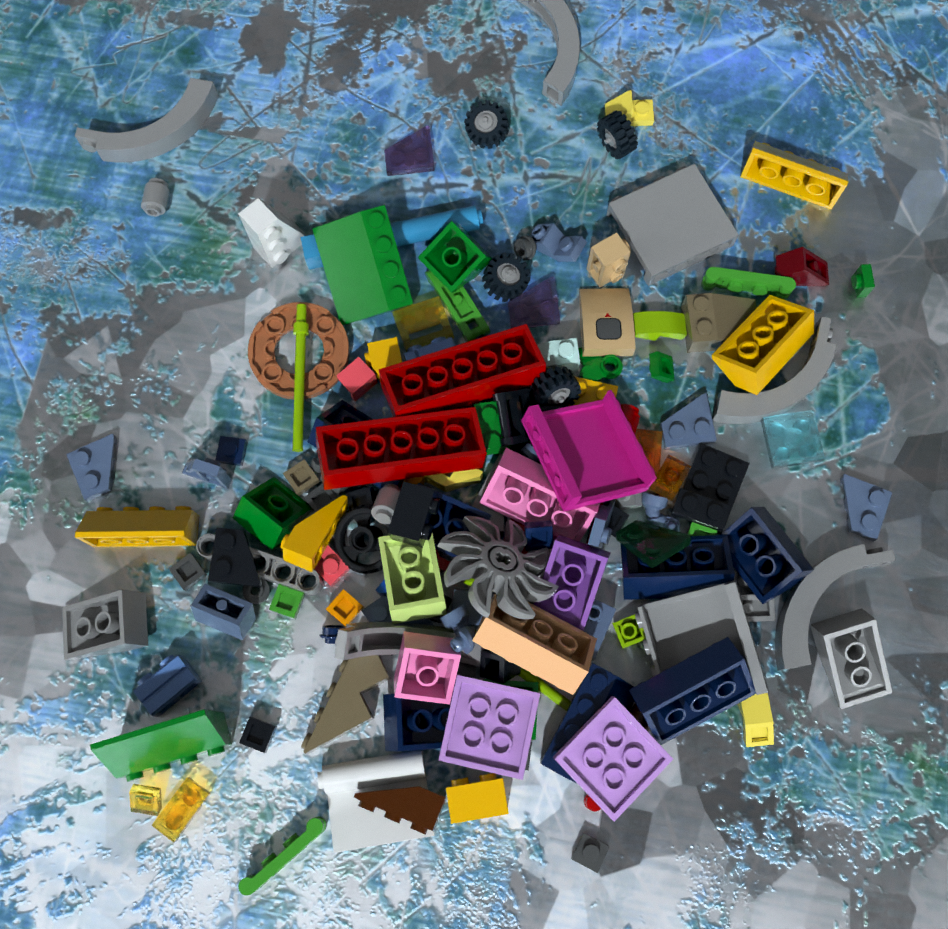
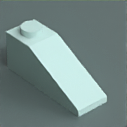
[537,338,580,374]

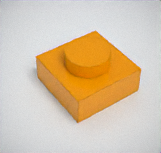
[326,589,364,627]

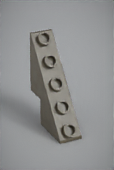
[301,655,391,754]

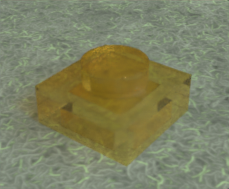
[129,784,162,816]

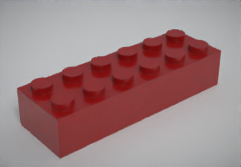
[379,324,546,417]
[316,407,487,490]

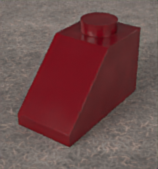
[775,246,829,286]

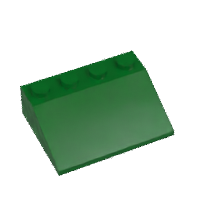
[312,205,413,325]
[90,709,232,782]

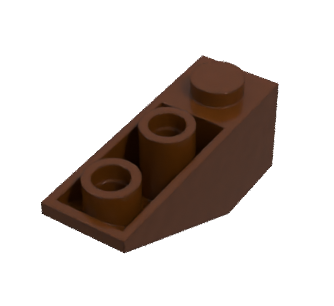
[354,786,447,835]

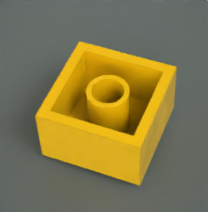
[446,773,509,824]

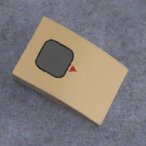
[579,288,636,357]

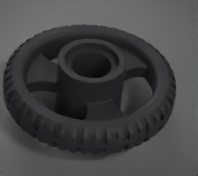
[334,505,390,574]

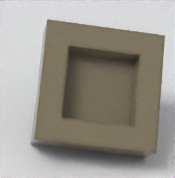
[283,459,320,496]

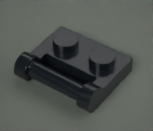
[492,388,534,446]

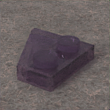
[384,126,435,176]
[508,277,560,329]

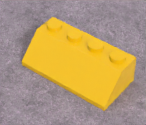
[740,141,849,210]
[711,295,814,395]
[75,506,199,547]

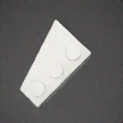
[238,198,307,268]

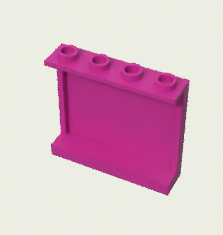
[521,390,657,512]

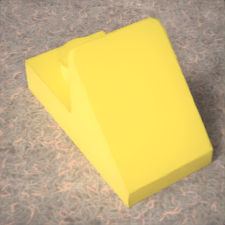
[604,90,654,126]

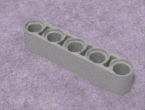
[196,534,323,596]

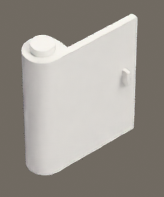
[317,750,435,853]

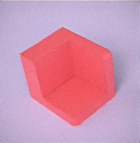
[337,357,378,401]

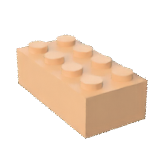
[472,594,597,695]

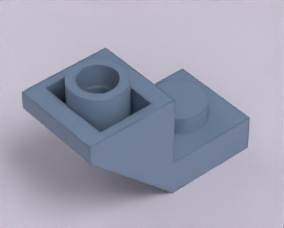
[530,223,587,262]

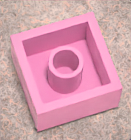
[394,631,461,705]

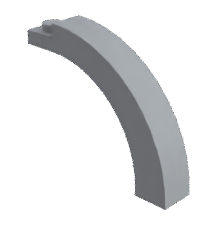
[517,0,580,106]
[75,78,219,162]
[712,316,837,424]
[775,544,896,671]
[334,622,484,667]

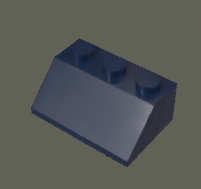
[720,507,815,604]

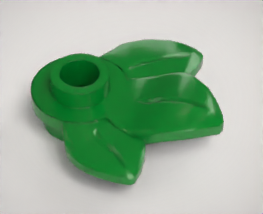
[578,347,623,381]

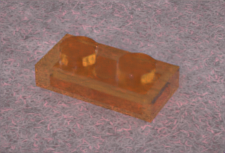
[635,429,663,483]
[649,454,692,501]

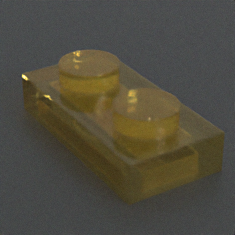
[152,777,211,842]

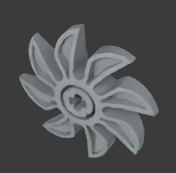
[437,516,559,620]

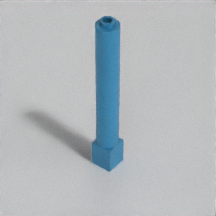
[300,205,483,270]

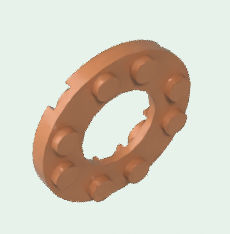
[248,302,350,400]

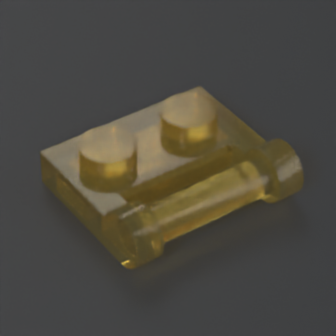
[392,296,454,352]

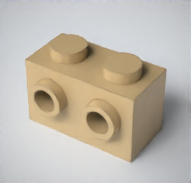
[586,232,631,288]

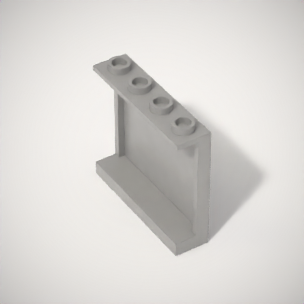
[606,164,739,286]
[635,580,768,695]

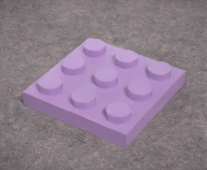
[439,675,541,780]
[553,696,673,822]

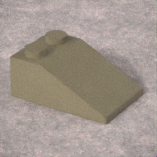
[681,293,757,353]

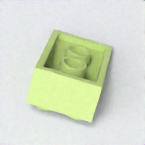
[378,533,447,624]

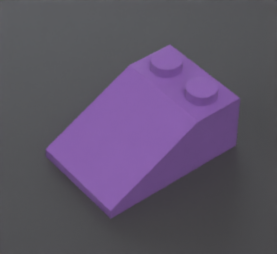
[534,535,611,631]

